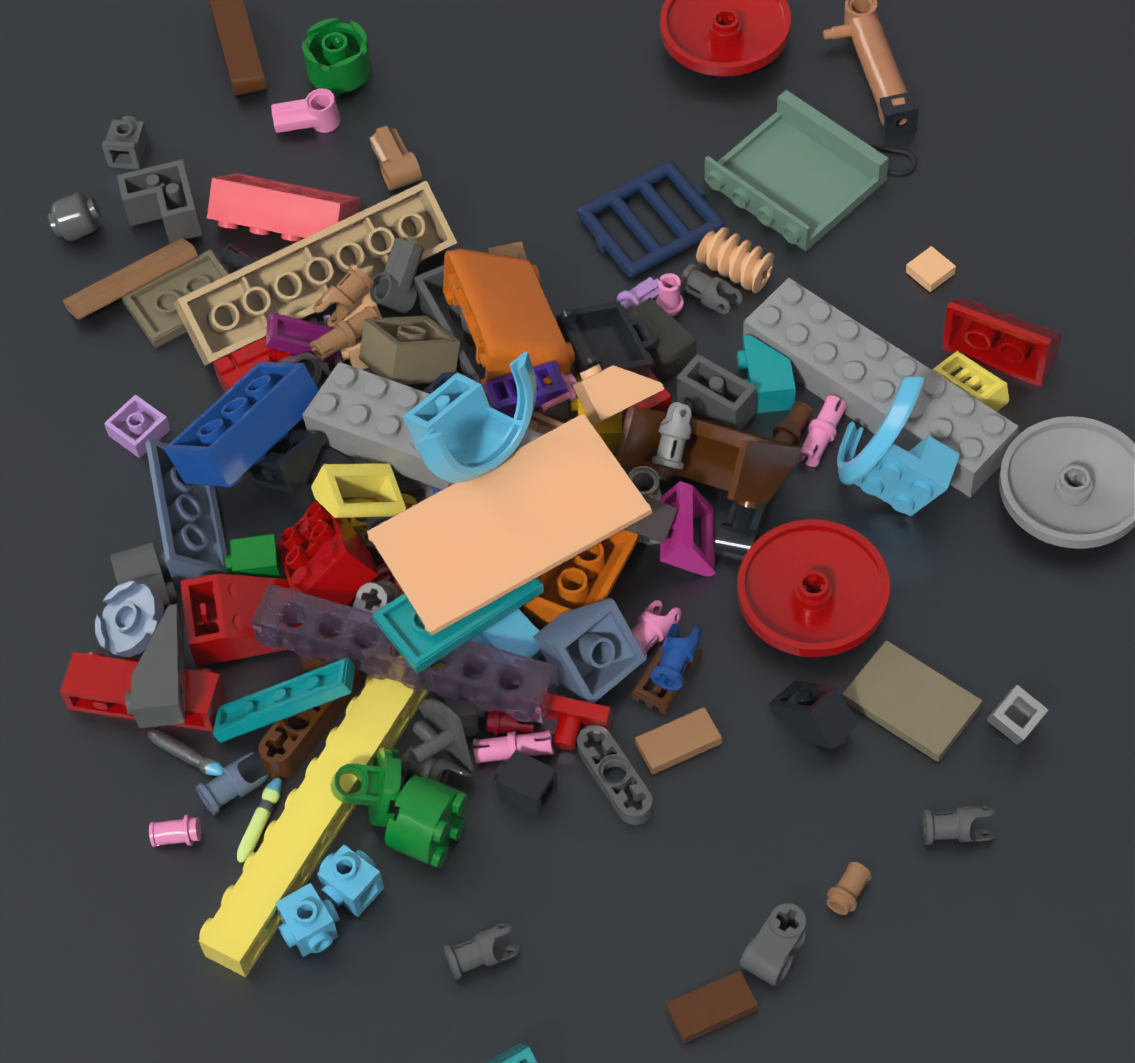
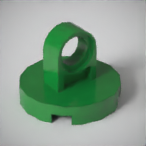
[330,747,401,827]

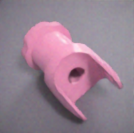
[631,600,682,658]

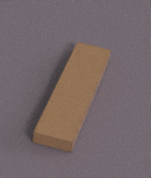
[62,237,198,320]

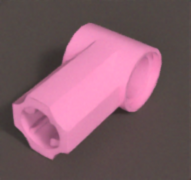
[271,89,341,133]

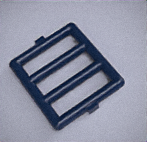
[577,161,725,277]

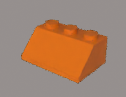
[523,529,639,628]

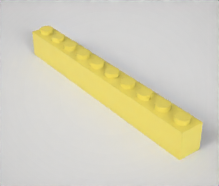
[199,642,448,977]

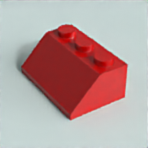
[942,297,1061,387]

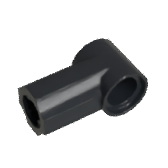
[714,501,767,561]

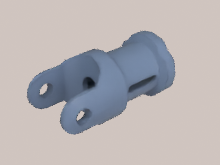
[195,752,270,816]

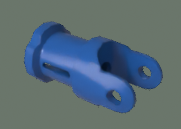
[650,624,702,691]

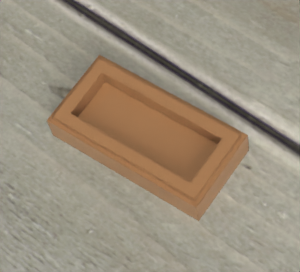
[635,707,722,775]

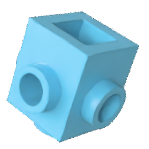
[317,845,384,917]
[275,883,340,957]

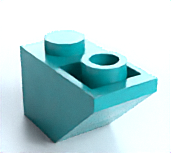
[737,335,796,414]

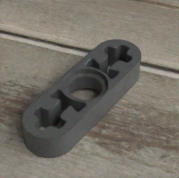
[577,725,653,825]

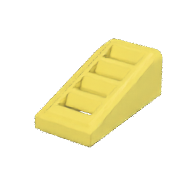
[932,350,1009,412]

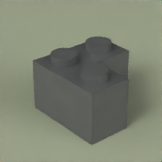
[116,159,202,243]

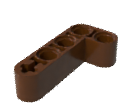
[208,0,267,97]
[258,628,365,780]

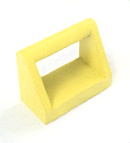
[311,463,406,518]

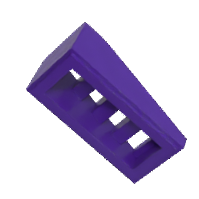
[484,360,569,418]

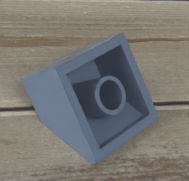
[533,598,647,703]

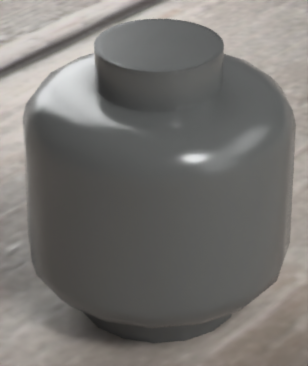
[48,192,101,241]

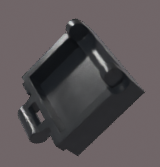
[556,301,659,381]

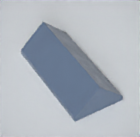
[145,438,227,590]

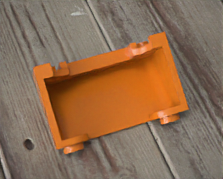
[443,248,575,397]

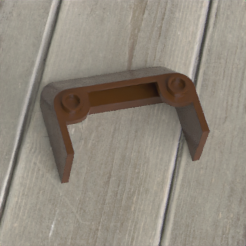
[616,406,802,509]

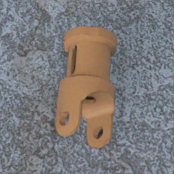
[313,263,375,327]

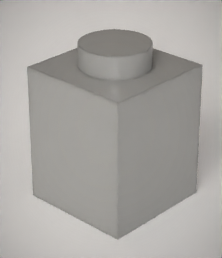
[986,685,1048,745]

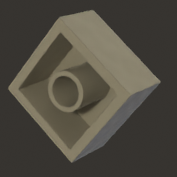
[359,316,460,386]

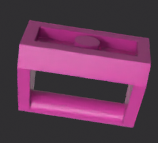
[660,481,715,577]

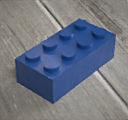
[164,362,319,487]

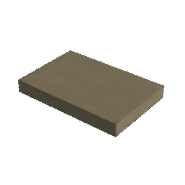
[122,249,229,349]
[842,640,983,762]

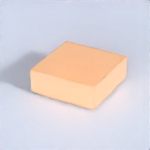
[906,246,956,292]

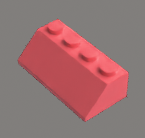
[207,173,362,242]

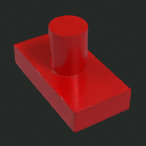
[531,691,613,750]

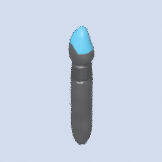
[147,730,224,777]

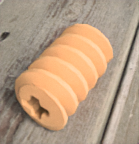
[696,227,775,294]

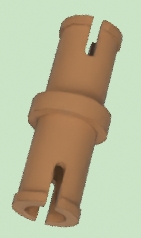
[310,306,379,362]

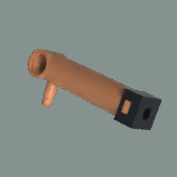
[823,0,919,138]

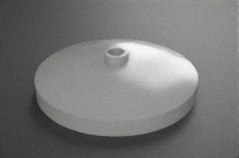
[999,416,1135,549]

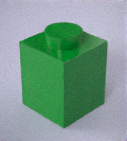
[225,534,282,579]

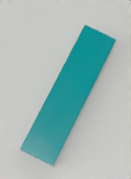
[213,658,355,743]

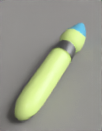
[237,778,282,863]

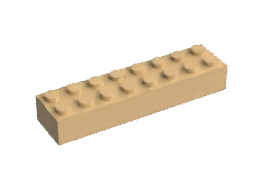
[173,180,457,366]

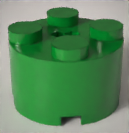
[302,18,372,97]
[385,774,469,868]

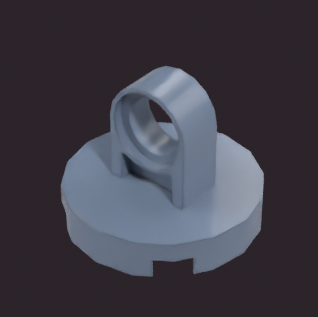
[95,581,164,657]

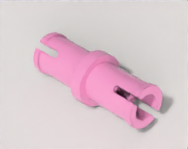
[799,395,847,467]
[473,730,554,764]

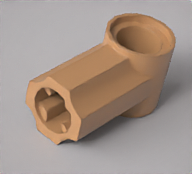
[370,126,422,191]

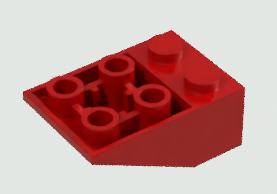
[277,501,378,625]
[180,574,306,667]

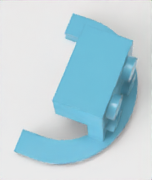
[403,351,537,483]
[837,377,960,516]

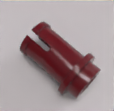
[487,705,536,736]

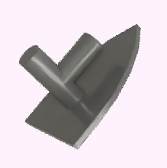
[410,698,475,779]

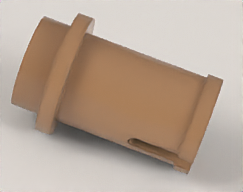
[826,862,872,915]

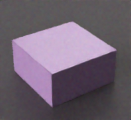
[104,394,171,458]

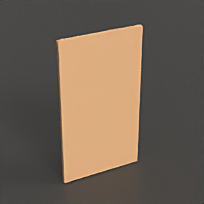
[367,413,652,636]

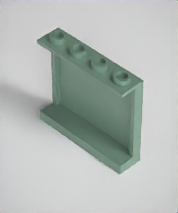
[705,90,889,251]

